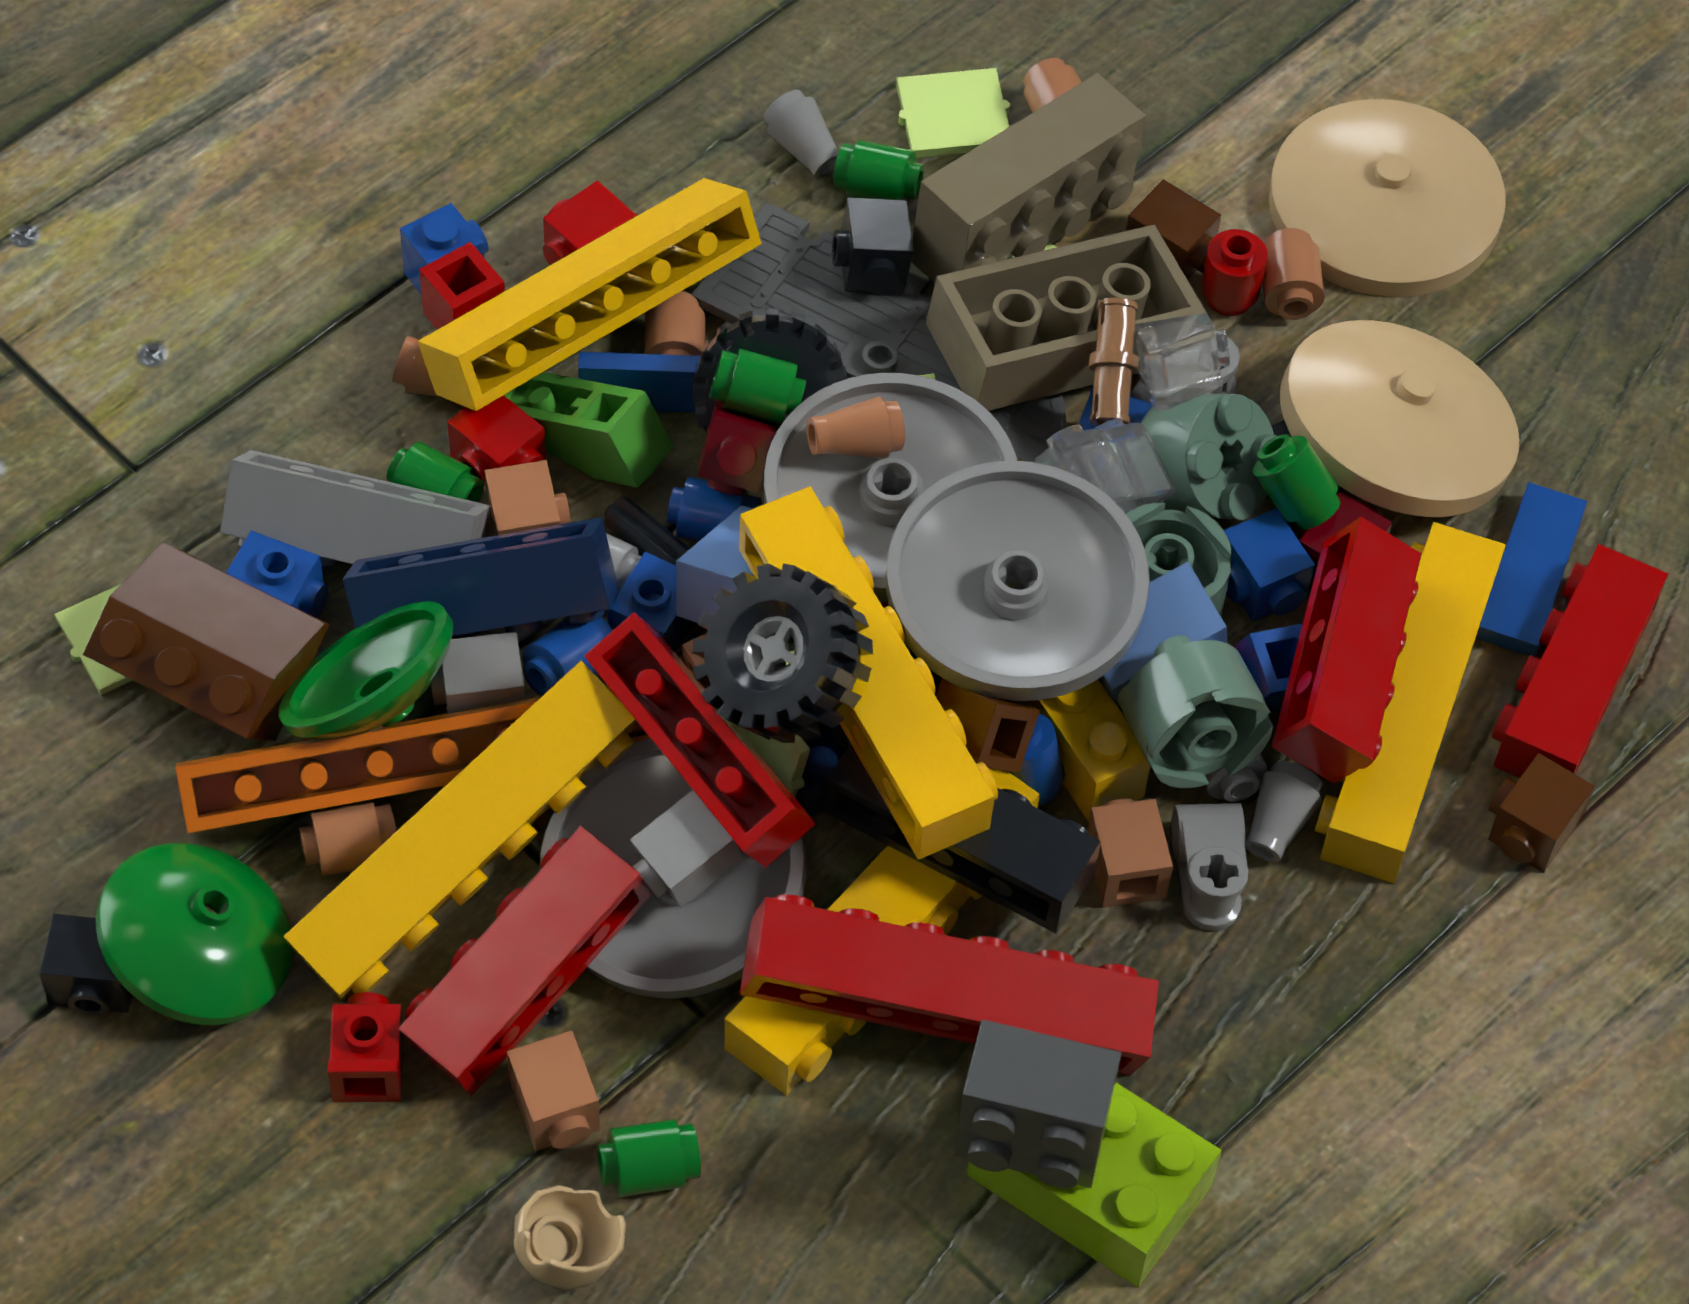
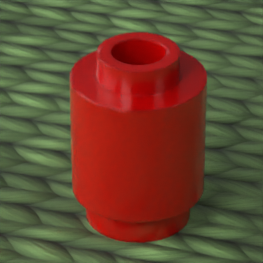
[1201,229,1268,316]

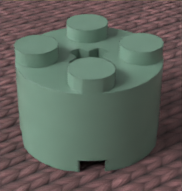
[1135,394,1277,520]
[1126,503,1231,616]
[1117,635,1273,788]

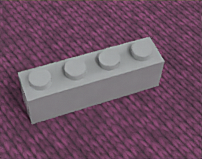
[220,450,491,566]

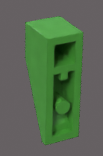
[504,372,674,488]

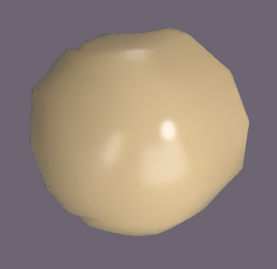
[514,1185,626,1290]

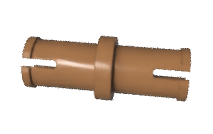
[1089,297,1139,428]

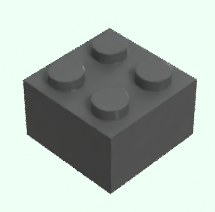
[954,1019,1122,1188]

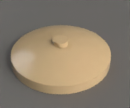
[1269,99,1506,297]
[1280,320,1519,517]

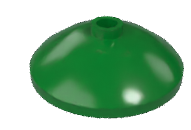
[278,601,453,740]
[96,843,293,1025]

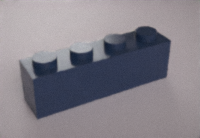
[343,517,619,639]

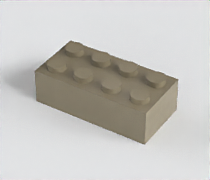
[911,73,1146,284]
[925,224,1207,411]

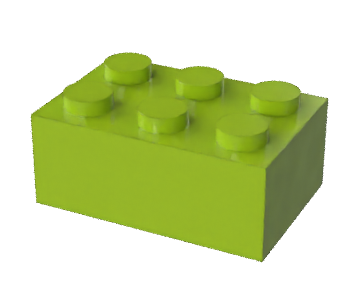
[966,1082,1222,1288]

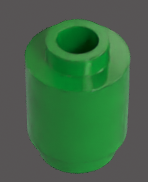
[833,140,924,202]
[709,348,806,425]
[1253,434,1340,530]
[386,442,484,503]
[596,1119,701,1197]

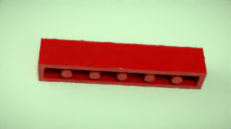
[740,894,1159,1076]

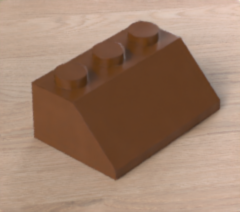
[83,542,330,741]

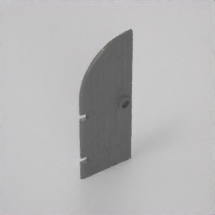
[691,202,1066,467]

